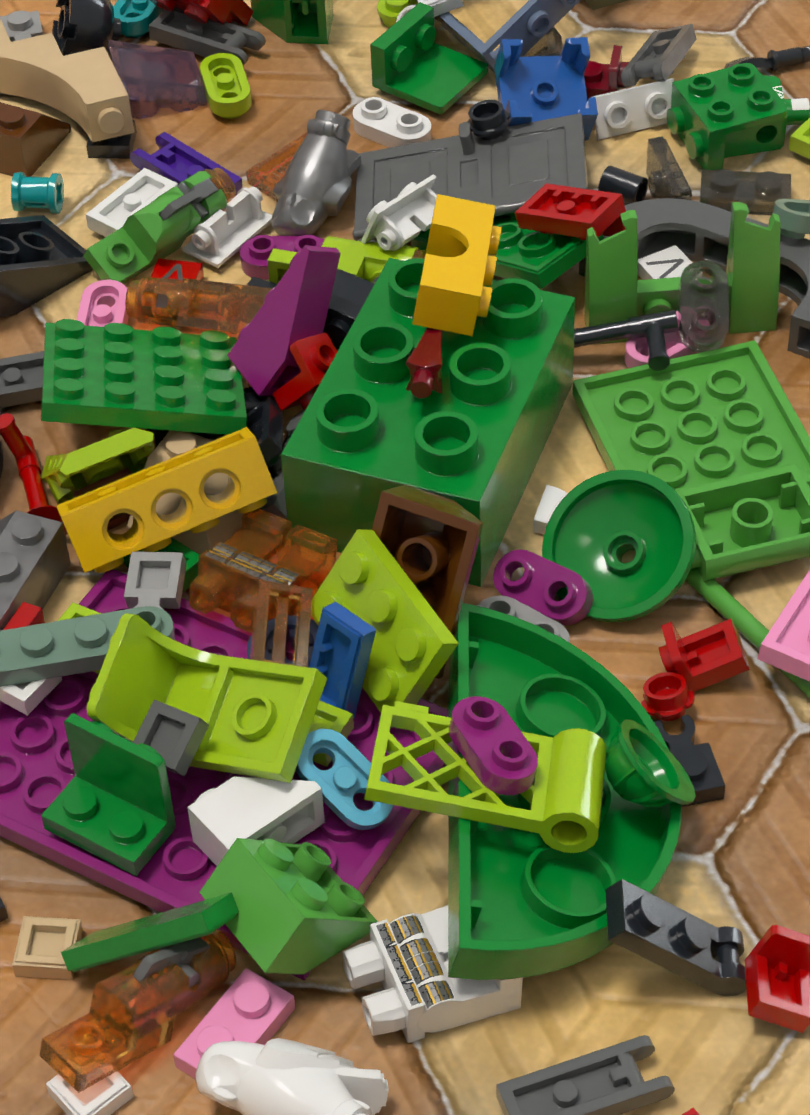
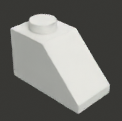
[187,776,325,866]

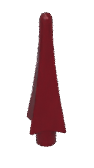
[406,327,443,398]

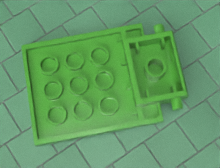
[572,340,810,582]

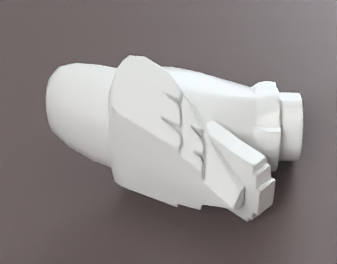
[196,1038,389,1115]

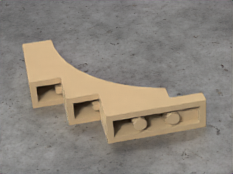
[0,19,134,142]

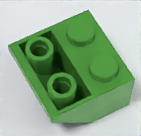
[199,838,378,974]

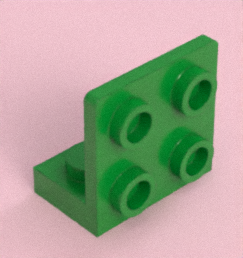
[370,2,488,114]
[41,713,176,876]

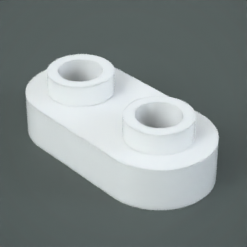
[353,97,432,148]

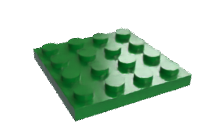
[41,319,247,434]

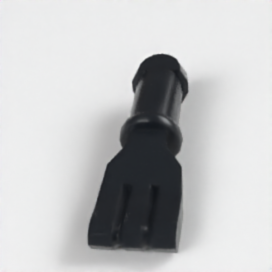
[724,46,810,71]

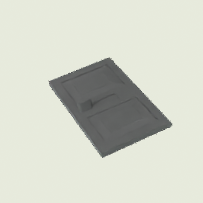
[352,113,588,241]

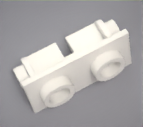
[593,78,674,140]
[361,174,437,251]
[183,186,272,268]

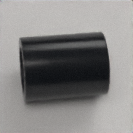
[598,166,648,205]

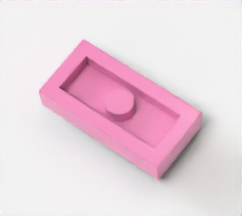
[173,968,296,1079]

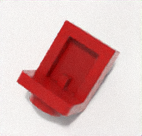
[273,333,338,411]
[659,619,750,692]
[745,925,810,1033]

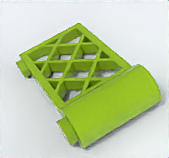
[364,701,607,853]

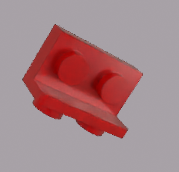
[515,183,626,240]

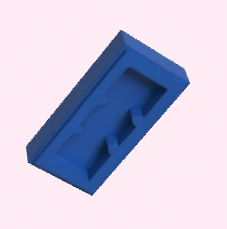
[309,602,376,719]

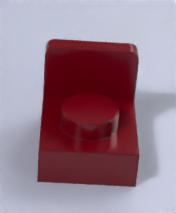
[584,45,629,101]

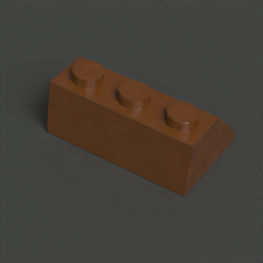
[372,484,484,679]

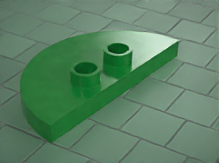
[448,603,681,980]

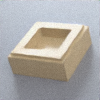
[12,916,83,980]

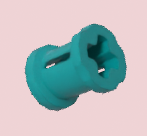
[11,172,64,214]

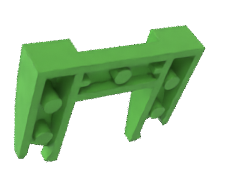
[584,202,781,344]

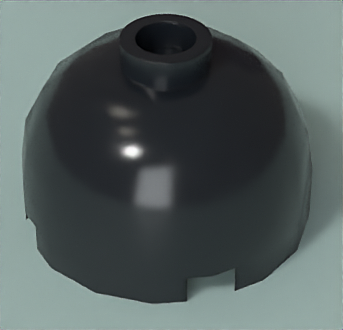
[52,0,121,56]

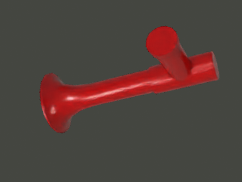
[0,413,68,536]

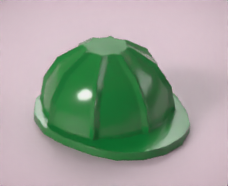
[605,719,696,807]

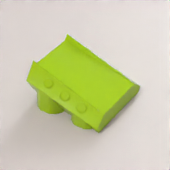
[41,427,154,504]

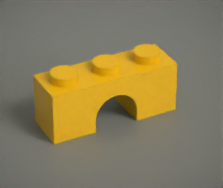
[412,194,502,336]

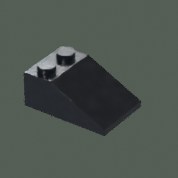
[0,215,93,317]

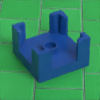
[494,37,598,140]

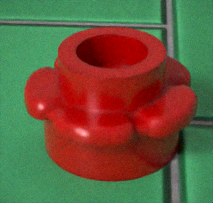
[641,672,695,721]

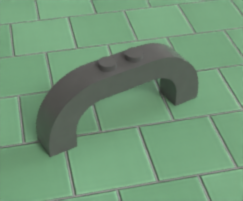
[579,198,810,359]

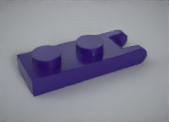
[130,132,243,203]

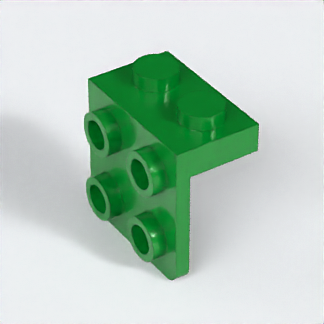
[667,63,787,174]

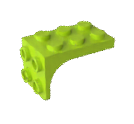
[87,613,327,783]

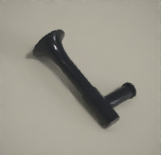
[574,310,679,371]

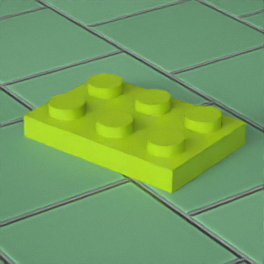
[306,529,459,712]

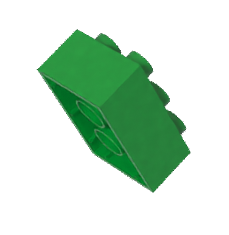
[281,258,575,587]

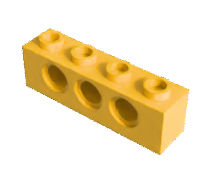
[56,427,277,573]

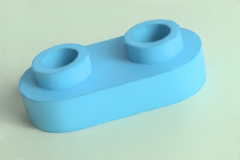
[296,729,393,830]

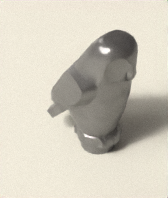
[272,110,361,236]

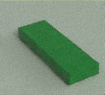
[61,892,239,972]

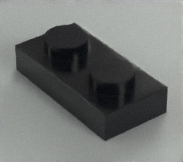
[246,395,283,469]

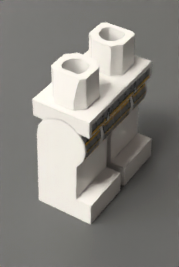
[343,905,523,1043]

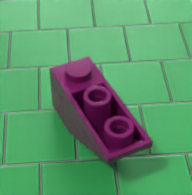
[227,245,341,396]

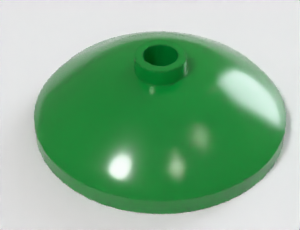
[542,470,696,622]

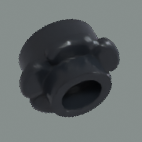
[468,100,510,140]

